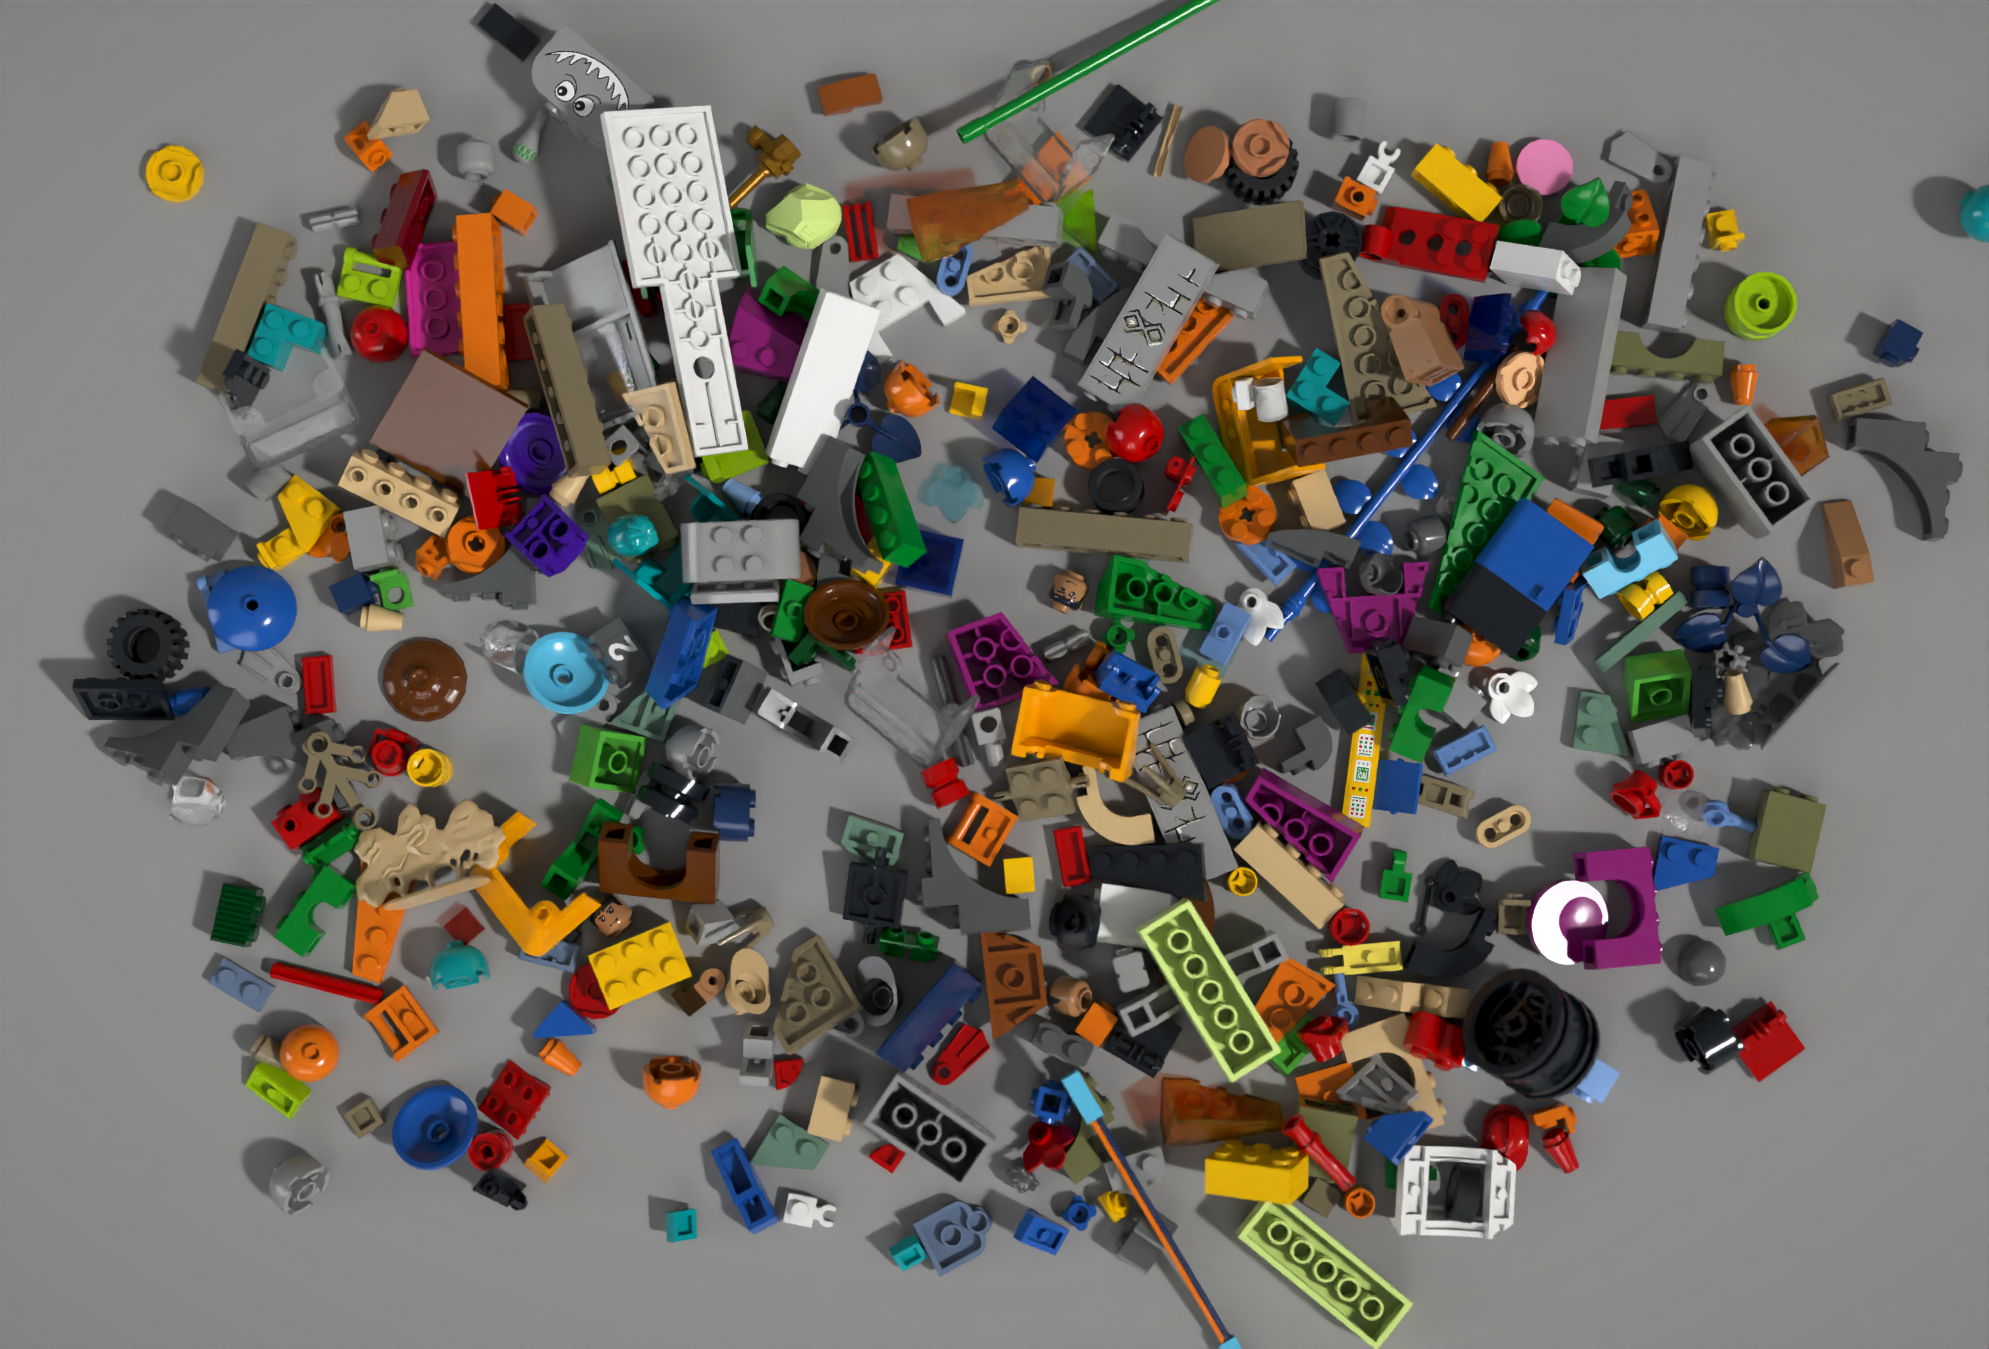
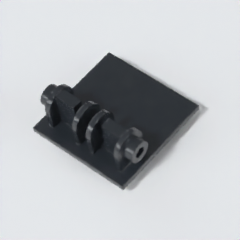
[1083,84,1163,163]
[1182,711,1260,789]
[1104,1019,1183,1078]

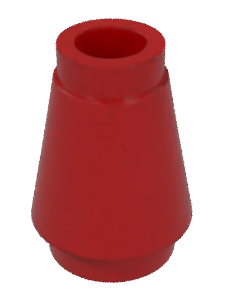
[1542,1128,1579,1174]

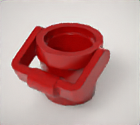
[368,726,420,777]
[1609,769,1662,820]
[1296,1015,1348,1063]

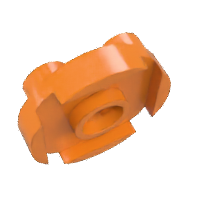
[1064,411,1117,470]
[1218,486,1277,545]
[445,515,505,574]

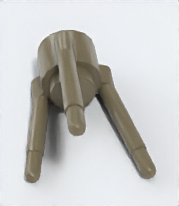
[1124,743,1188,808]
[717,906,775,949]

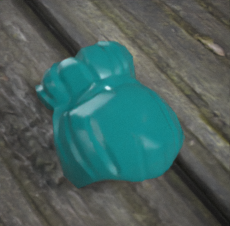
[607,514,660,557]

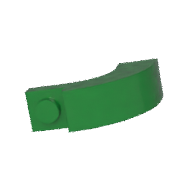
[541,797,624,901]
[1715,873,1819,936]

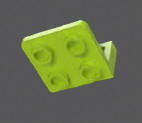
[700,410,770,484]

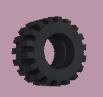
[1224,138,1299,206]
[107,609,190,681]

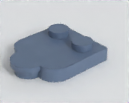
[912,1201,992,1277]

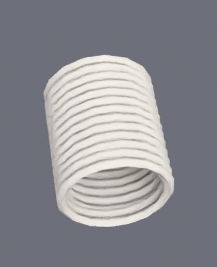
[1252,377,1289,422]

